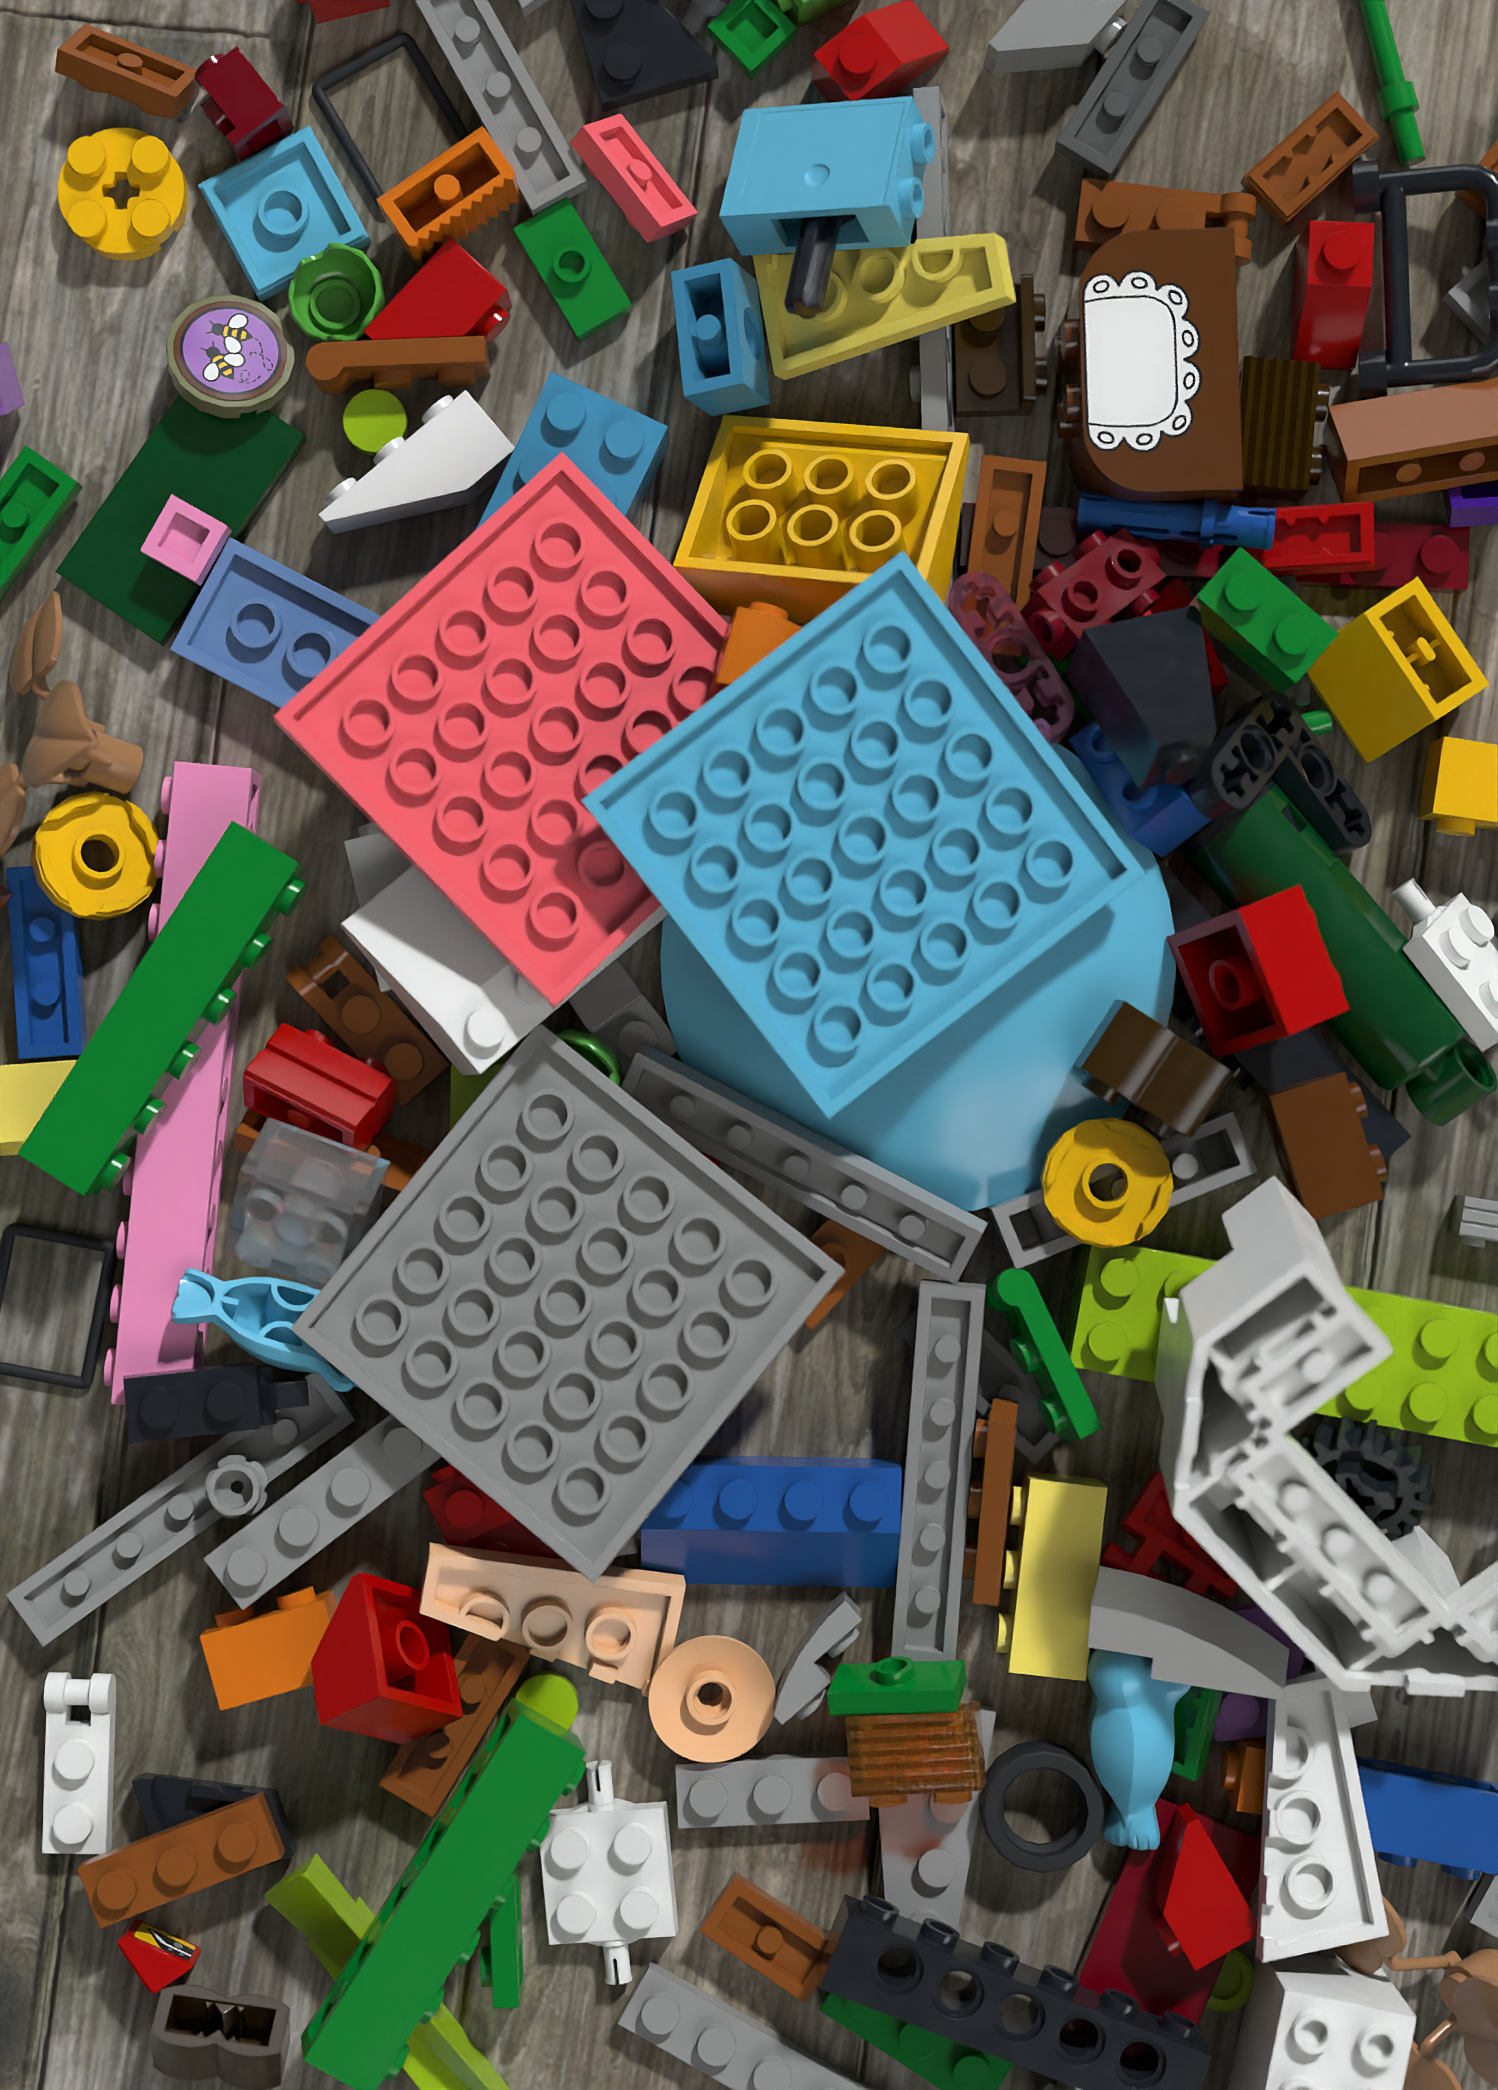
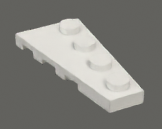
[1256,1672,1389,1963]

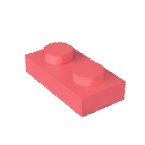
[570,114,698,243]

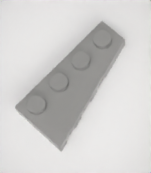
[872,1701,996,1958]

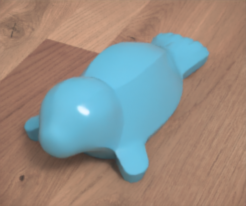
[171,1268,359,1392]
[1086,1649,1191,1851]

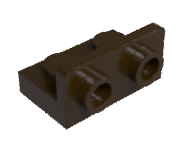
[953,274,1047,417]

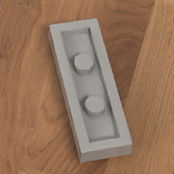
[675,1750,870,1829]

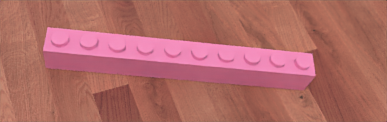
[104,761,262,1405]

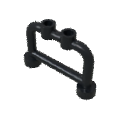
[1352,159,1498,400]

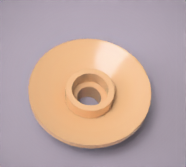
[648,1635,776,1763]

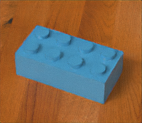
[476,371,670,530]

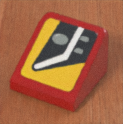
[117,1918,202,1995]

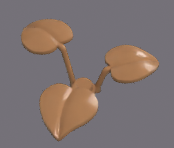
[0,591,143,859]
[1332,1894,1498,2090]

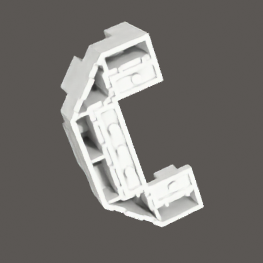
[1154,1175,1498,1697]

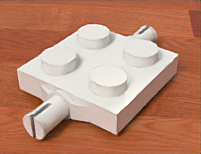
[1391,878,1498,1052]
[540,1760,679,1985]

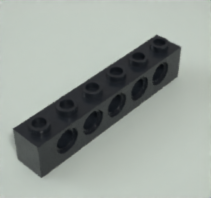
[816,1894,1213,2090]

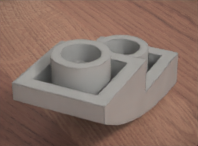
[774,1590,862,1725]

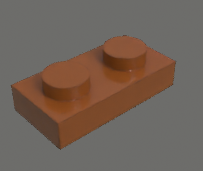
[55,24,200,120]
[699,1871,829,2004]

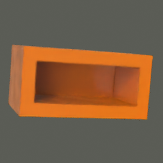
[199,1585,338,1711]

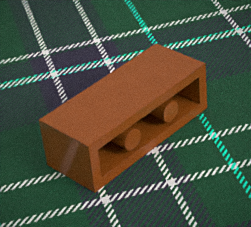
[1323,377,1498,503]

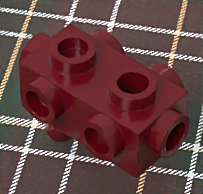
[1018,527,1166,663]

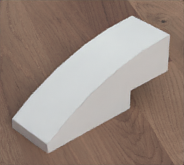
[1088,1566,1289,1701]

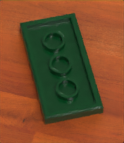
[55,395,308,647]

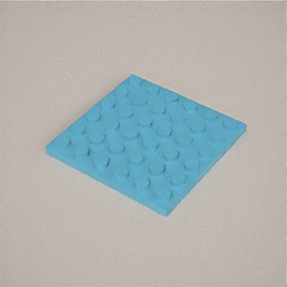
[581,551,1145,1119]

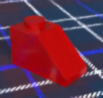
[811,0,950,103]
[1290,220,1374,371]
[364,237,512,344]
[1153,1802,1257,1971]

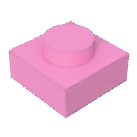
[140,494,232,586]

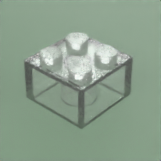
[224,1117,391,1290]

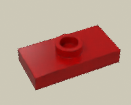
[1242,501,1375,577]

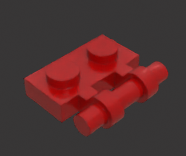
[1099,1471,1239,1601]

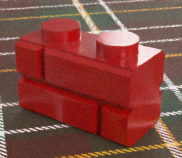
[243,1023,395,1162]

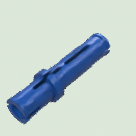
[1077,491,1277,551]

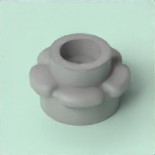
[205,1455,269,1519]

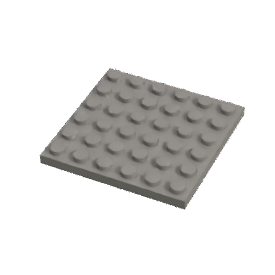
[290,1023,846,1583]

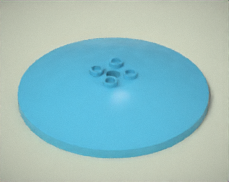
[660,733,1176,1212]

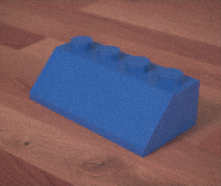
[641,1455,902,1588]

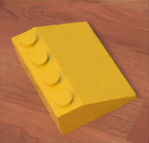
[673,415,970,625]

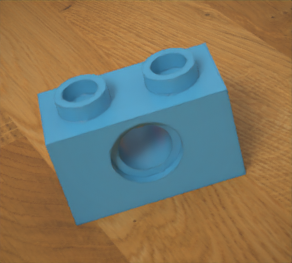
[671,258,771,417]

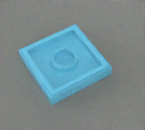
[198,126,372,302]

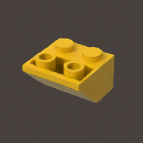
[1305,577,1490,765]

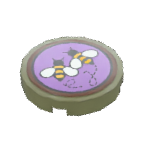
[166,295,295,419]

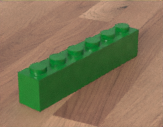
[17,821,308,1196]
[300,1697,586,2090]

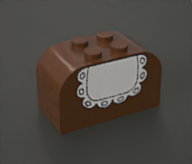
[1054,227,1243,505]

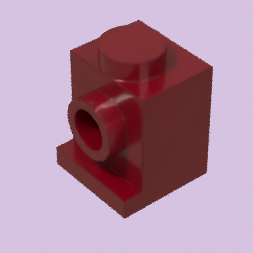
[194,46,294,162]

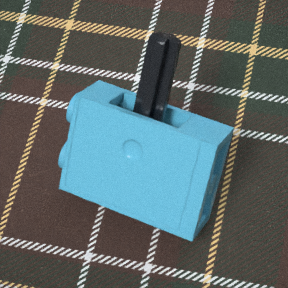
[719,96,935,319]

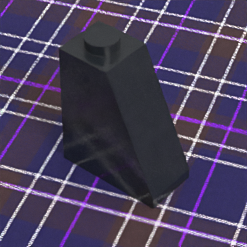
[1065,605,1217,790]

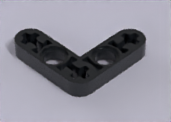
[1188,690,1372,857]

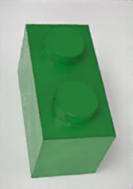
[1187,547,1339,694]

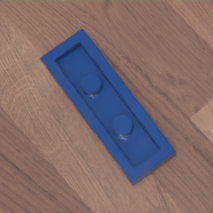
[6,866,88,1059]

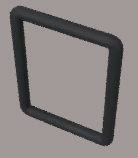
[312,33,470,209]
[0,1223,117,1389]

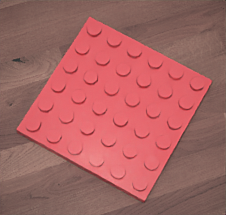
[273,452,728,1009]

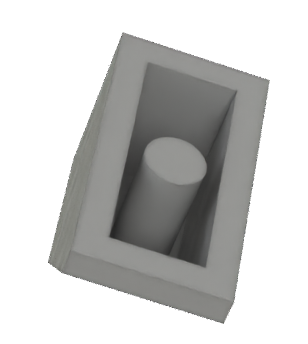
[983,0,1128,74]

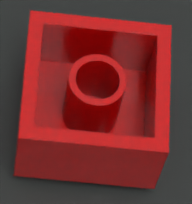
[1166,885,1350,1058]

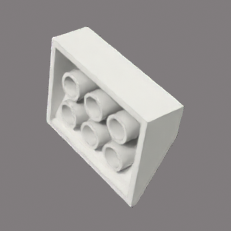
[339,865,669,1076]

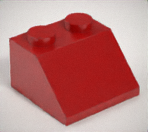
[311,1572,463,1745]

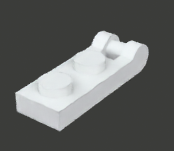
[42,1672,116,1855]

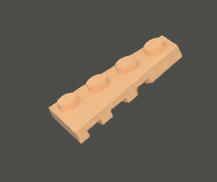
[419,1543,686,1697]

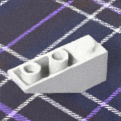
[319,390,515,534]

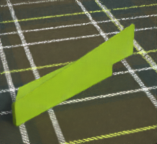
[264,1853,510,2090]

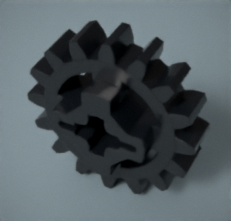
[1299,1417,1433,1538]

